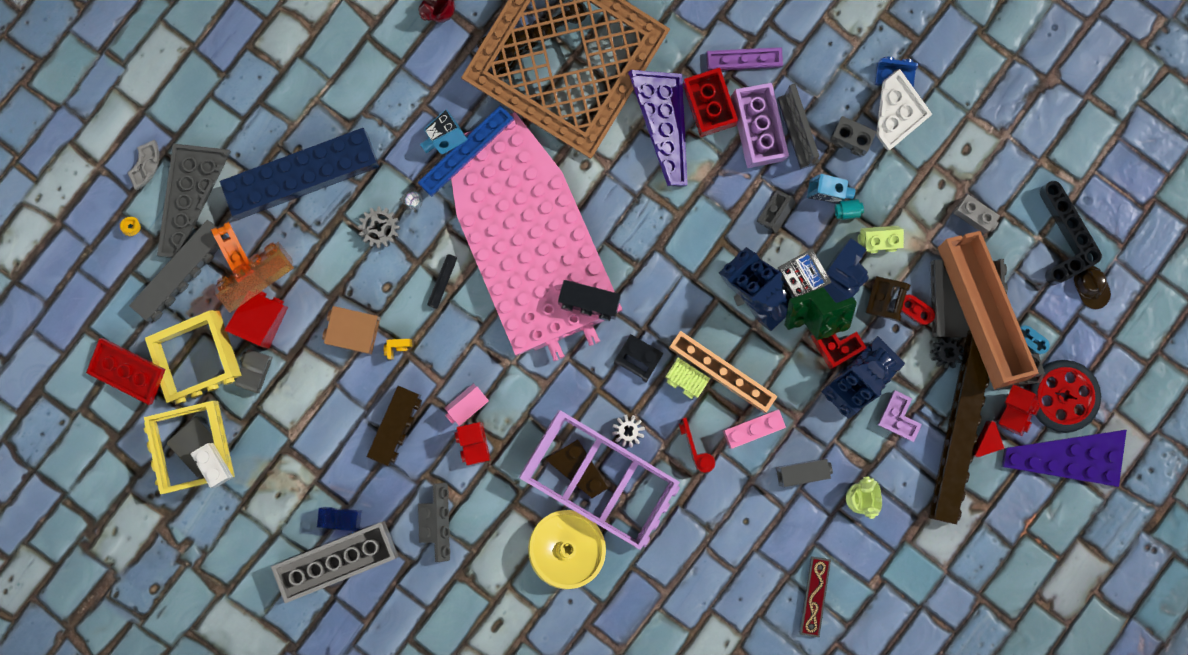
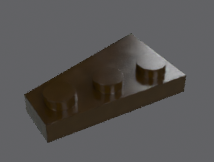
[545,439,608,498]

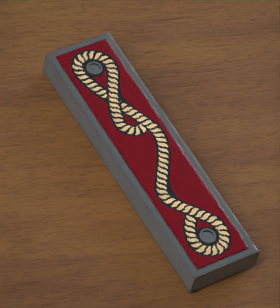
[799,556,831,638]

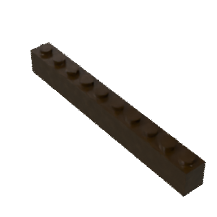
[928,330,989,525]

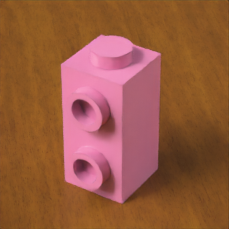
[444,383,489,426]

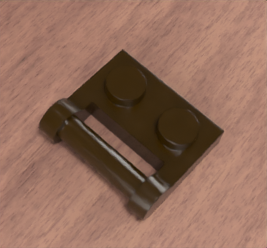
[866,276,911,322]

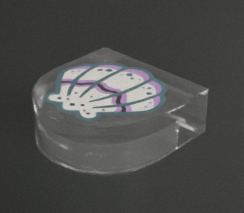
[400,187,423,210]

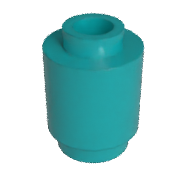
[835,199,864,220]

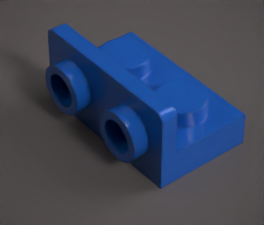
[875,56,918,88]

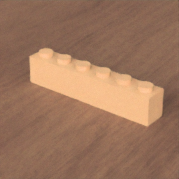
[669,331,777,413]

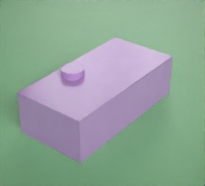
[731,83,789,168]

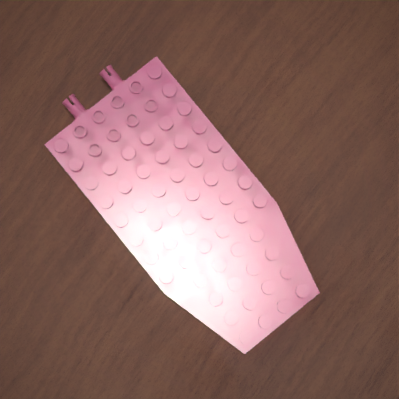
[447,112,623,361]

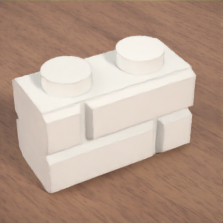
[191,443,233,488]

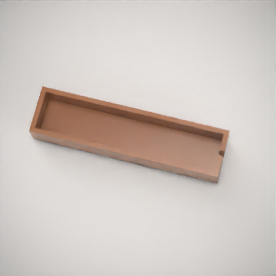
[938,231,1039,389]

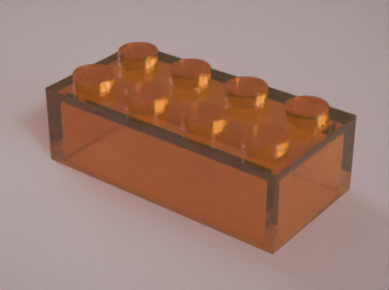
[215,241,294,313]

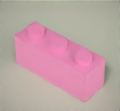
[723,410,786,449]

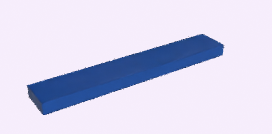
[417,105,514,197]

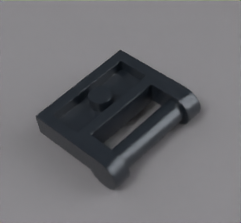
[613,334,664,383]

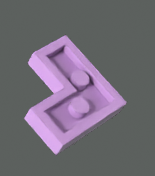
[878,390,922,442]

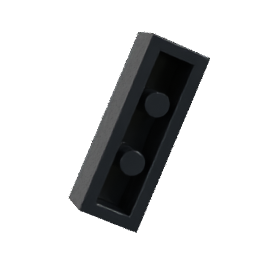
[558,280,621,321]

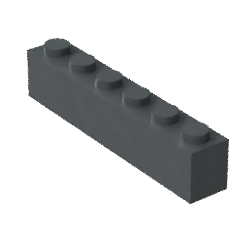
[129,220,229,322]

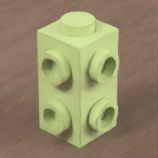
[858,226,904,253]

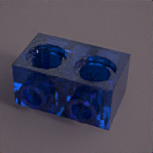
[317,507,362,531]

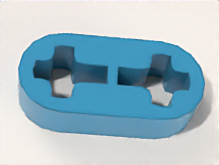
[1020,325,1050,355]

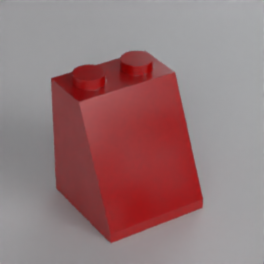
[224,289,288,349]

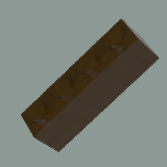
[366,386,422,466]

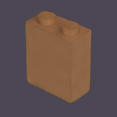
[322,306,381,355]

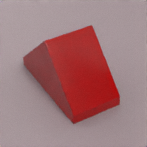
[972,421,1005,457]

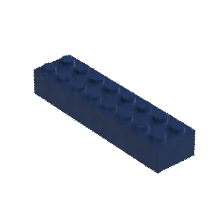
[219,128,380,220]

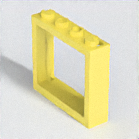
[145,310,242,405]
[143,401,235,494]

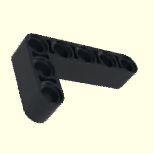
[1040,181,1102,285]

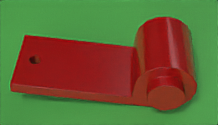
[678,418,715,473]

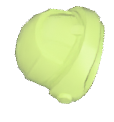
[846,476,882,519]

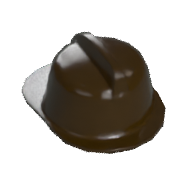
[1074,266,1111,309]

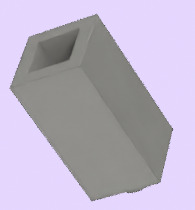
[953,194,1000,234]

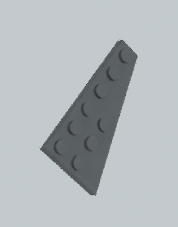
[157,143,231,258]

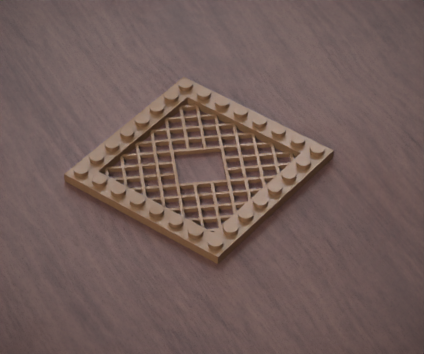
[461,0,670,159]

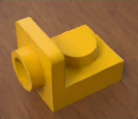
[383,339,412,360]

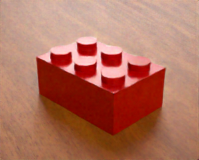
[683,68,738,138]

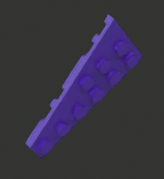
[1002,430,1127,487]

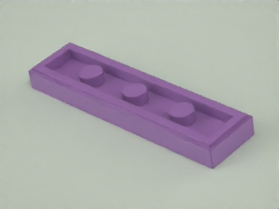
[706,47,783,71]

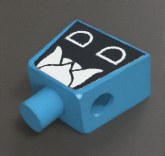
[420,109,468,154]
[807,174,856,203]

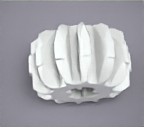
[612,415,645,447]

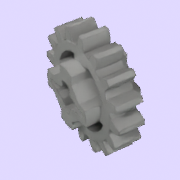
[358,206,400,249]

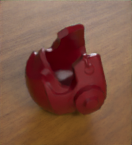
[418,0,456,23]

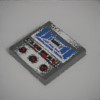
[778,249,831,297]

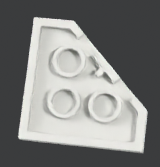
[876,69,932,150]

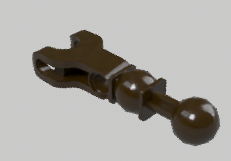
[477,0,587,75]

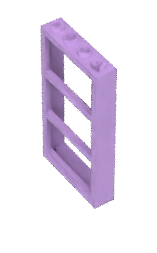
[519,410,680,550]

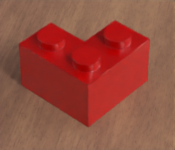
[810,331,867,369]
[999,384,1040,436]
[454,422,491,465]

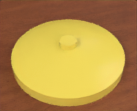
[528,510,606,589]

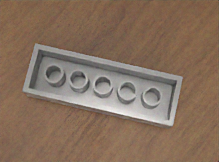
[271,521,399,603]

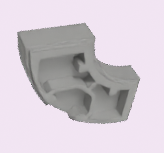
[127,140,159,190]

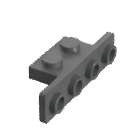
[418,483,451,562]

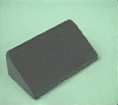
[757,190,796,233]

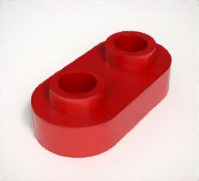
[901,294,935,325]

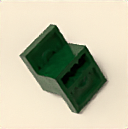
[784,287,857,340]

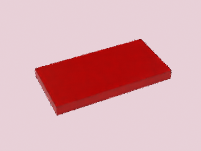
[86,338,166,405]

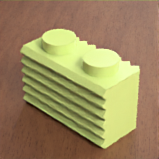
[665,357,711,399]

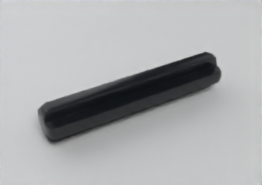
[427,254,457,309]

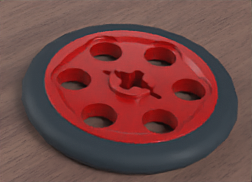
[1029,360,1101,433]

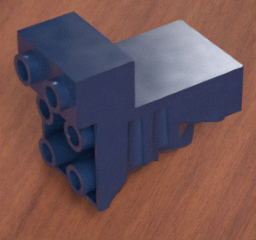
[824,238,869,303]
[719,247,792,331]
[821,336,906,419]

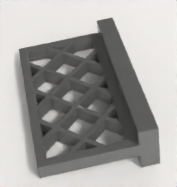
[777,84,820,169]

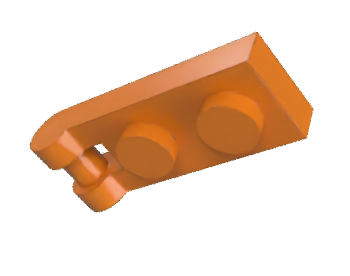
[211,222,253,277]

